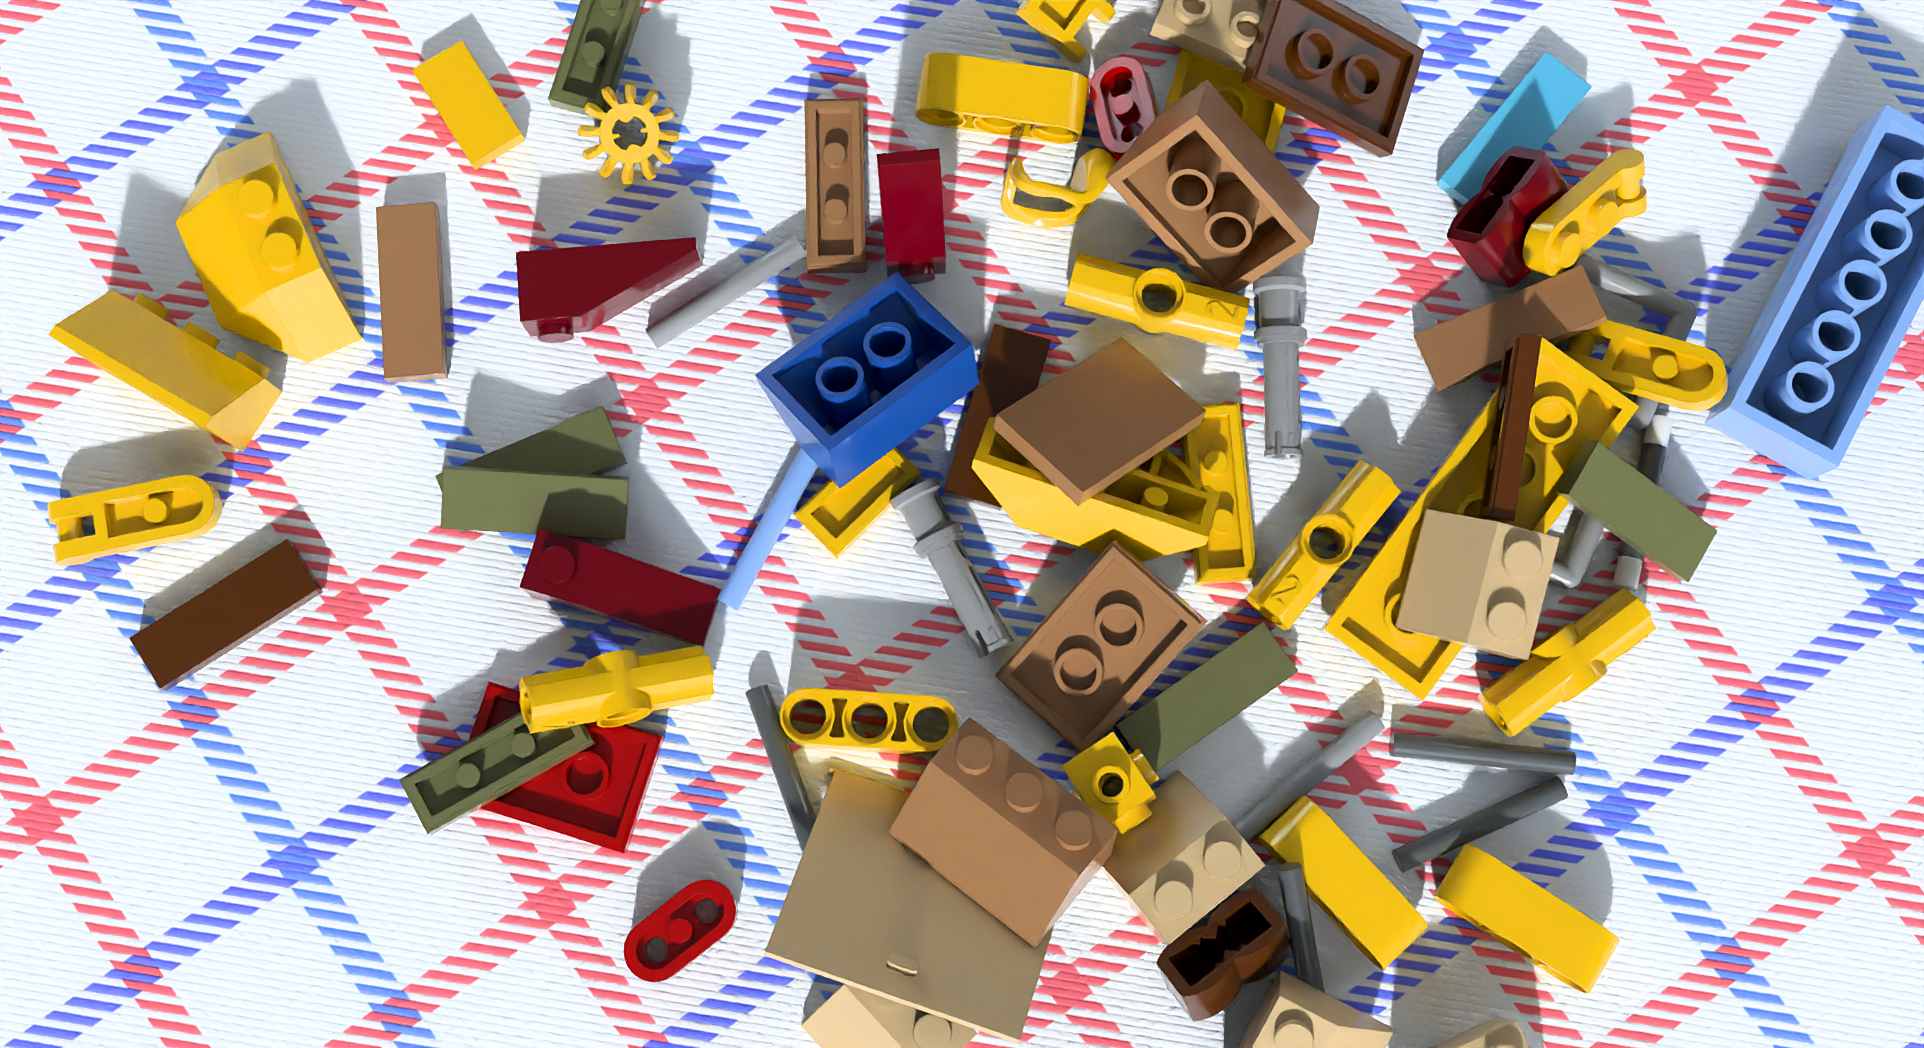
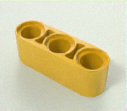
[914,52,1090,144]
[779,688,959,756]
[1259,795,1428,971]
[1433,844,1620,994]

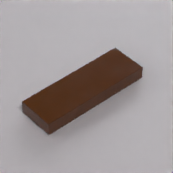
[944,324,1051,511]
[1479,333,1542,523]
[129,539,324,691]

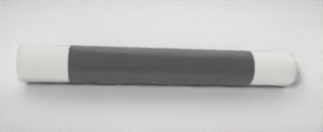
[1612,415,1673,592]

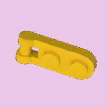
[1523,149,1647,276]
[1562,320,1729,411]
[47,475,222,566]

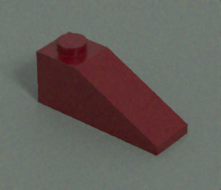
[877,148,946,284]
[516,237,702,343]
[520,529,721,648]

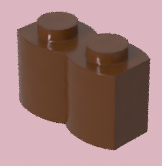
[1156,888,1291,1022]

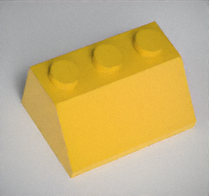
[48,290,282,452]

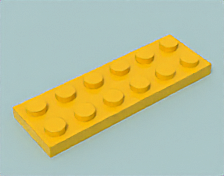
[1322,335,1639,701]

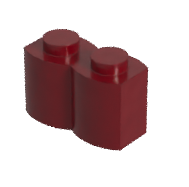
[1447,146,1571,288]

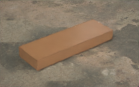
[804,98,866,274]
[376,202,448,383]
[1413,265,1607,392]

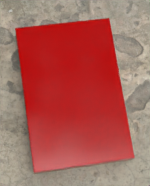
[468,682,665,854]

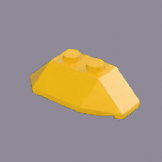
[175,131,363,363]
[972,417,1220,562]

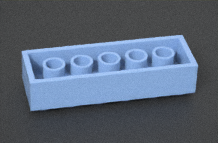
[1704,105,1924,480]

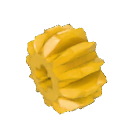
[578,82,680,184]

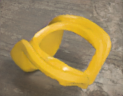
[1000,147,1117,228]

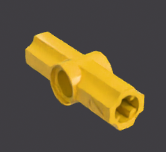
[1064,253,1250,350]
[1245,459,1401,631]
[1477,587,1656,737]
[518,645,714,734]

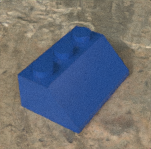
[755,272,980,488]

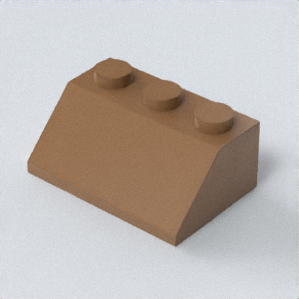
[1105,80,1320,294]
[889,717,1118,948]

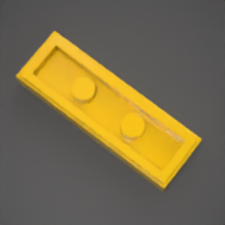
[1181,402,1257,585]

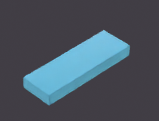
[1436,51,1592,206]

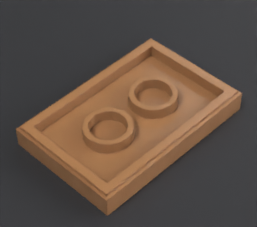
[993,337,1206,506]
[994,539,1207,753]

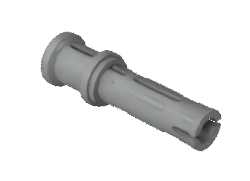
[1253,276,1308,460]
[890,477,1014,658]

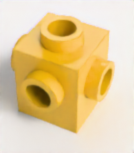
[1062,732,1159,834]

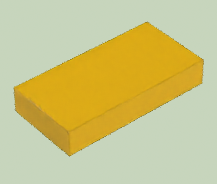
[412,40,525,170]
[794,447,921,559]

